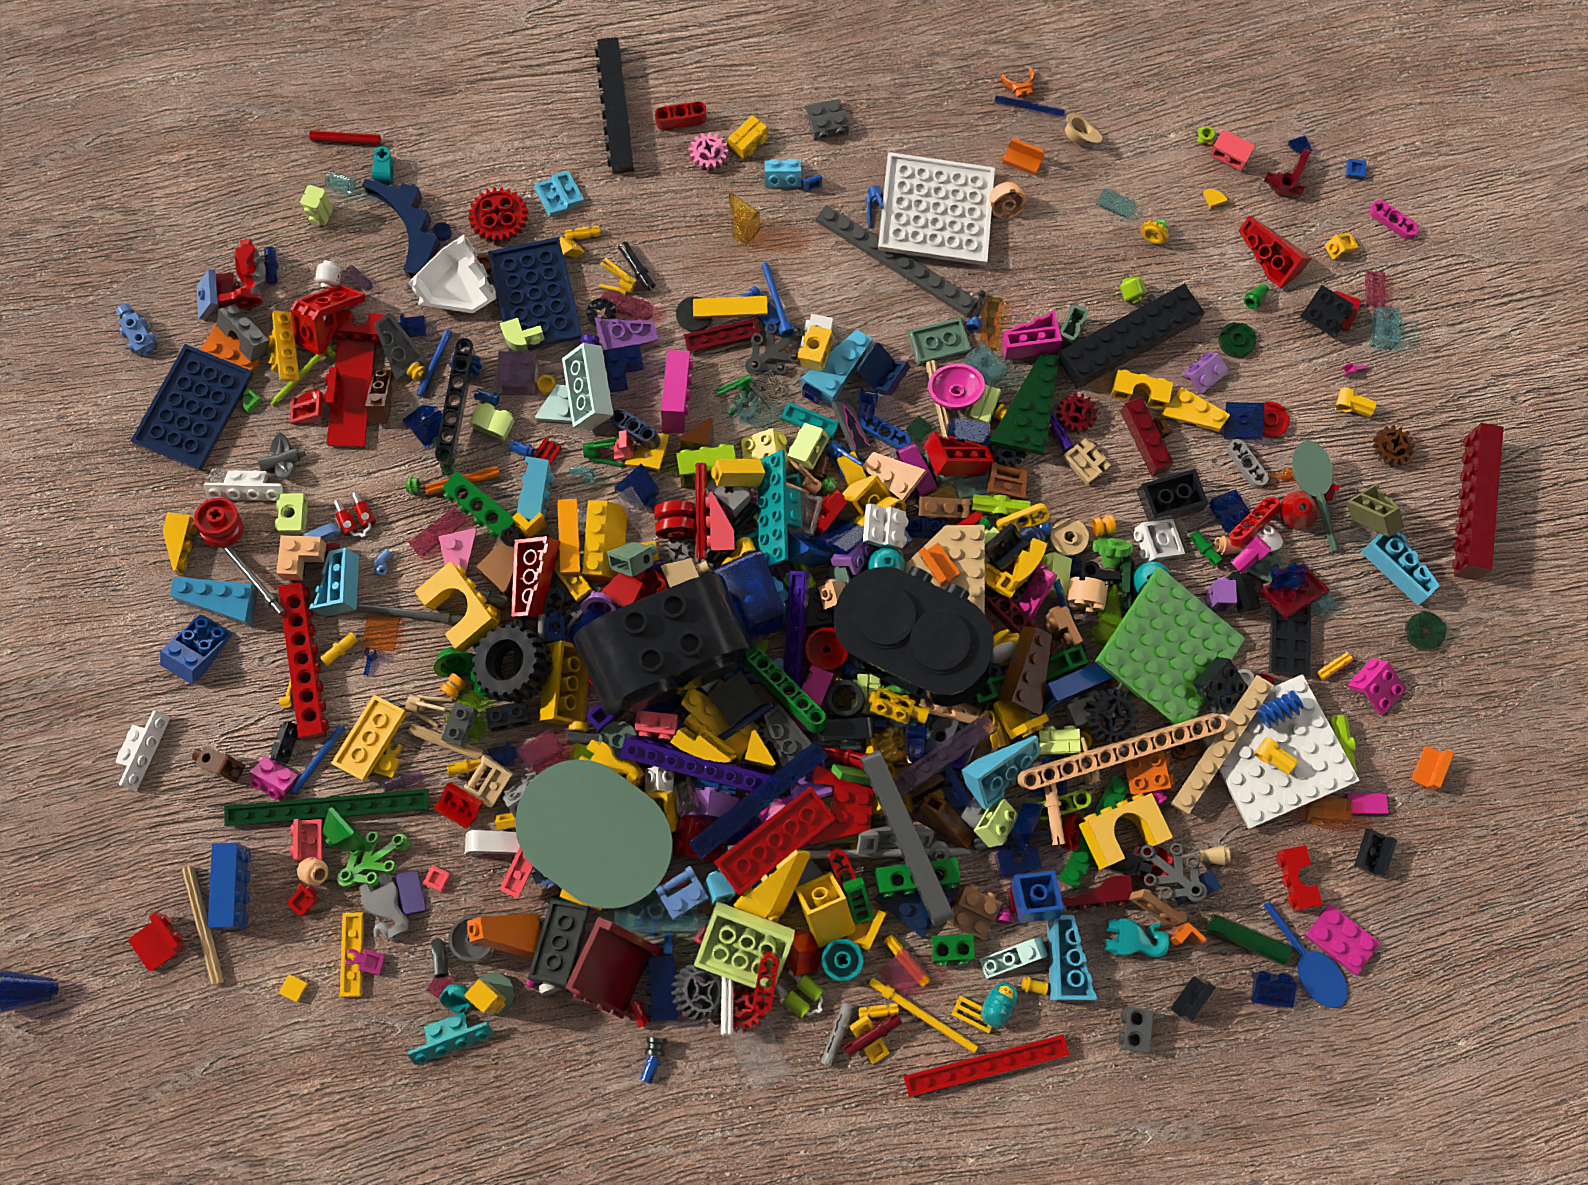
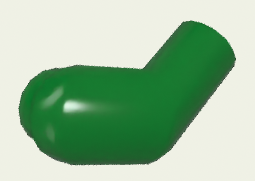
[470,671,488,697]

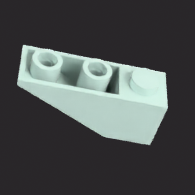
[979,936,1048,979]

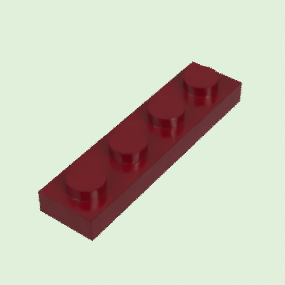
[684,318,760,354]

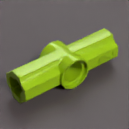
[971,494,1031,519]
[1329,715,1357,774]

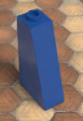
[1042,663,1113,713]

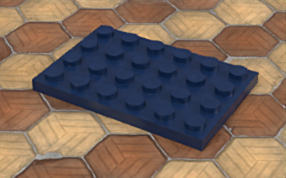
[488,237,582,353]
[130,344,254,471]

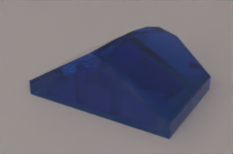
[402,405,442,448]

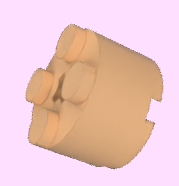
[1066,577,1108,615]

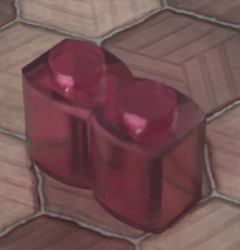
[517,728,565,772]

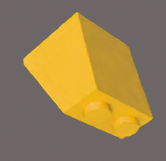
[795,872,856,948]

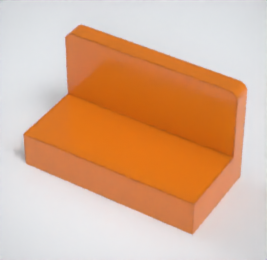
[1002,138,1045,176]
[918,543,960,587]
[1411,746,1454,791]
[1169,922,1207,946]

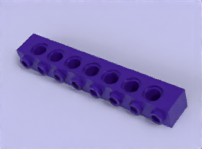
[620,733,782,798]

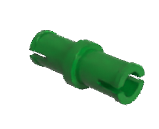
[1189,530,1223,567]

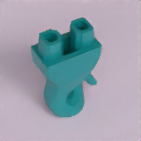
[1104,918,1169,958]

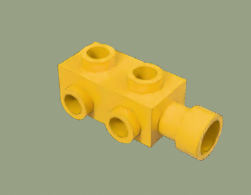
[869,687,930,724]

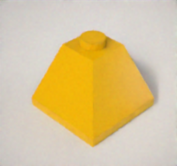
[842,475,891,517]

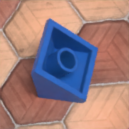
[787,531,834,568]

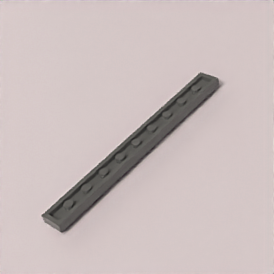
[816,205,977,317]

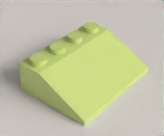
[694,901,795,994]

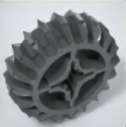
[670,964,722,1021]

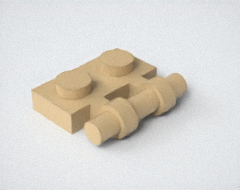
[1062,438,1111,485]

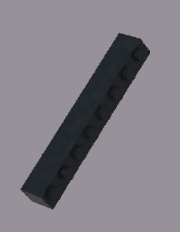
[594,37,634,174]

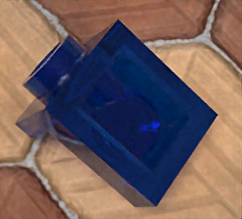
[397,313,427,337]
[488,742,518,769]

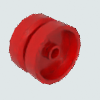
[194,498,244,548]
[654,500,696,540]
[804,627,848,672]

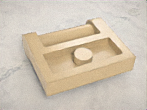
[463,754,514,808]

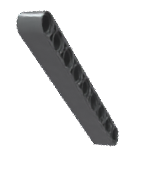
[860,750,954,926]

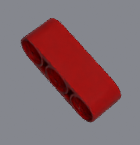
[655,101,707,130]

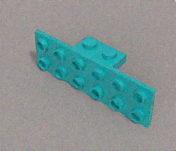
[757,450,802,570]

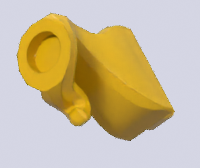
[579,740,640,786]

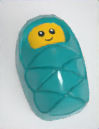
[981,982,1017,1029]

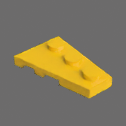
[1161,387,1230,432]

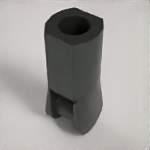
[431,938,449,978]

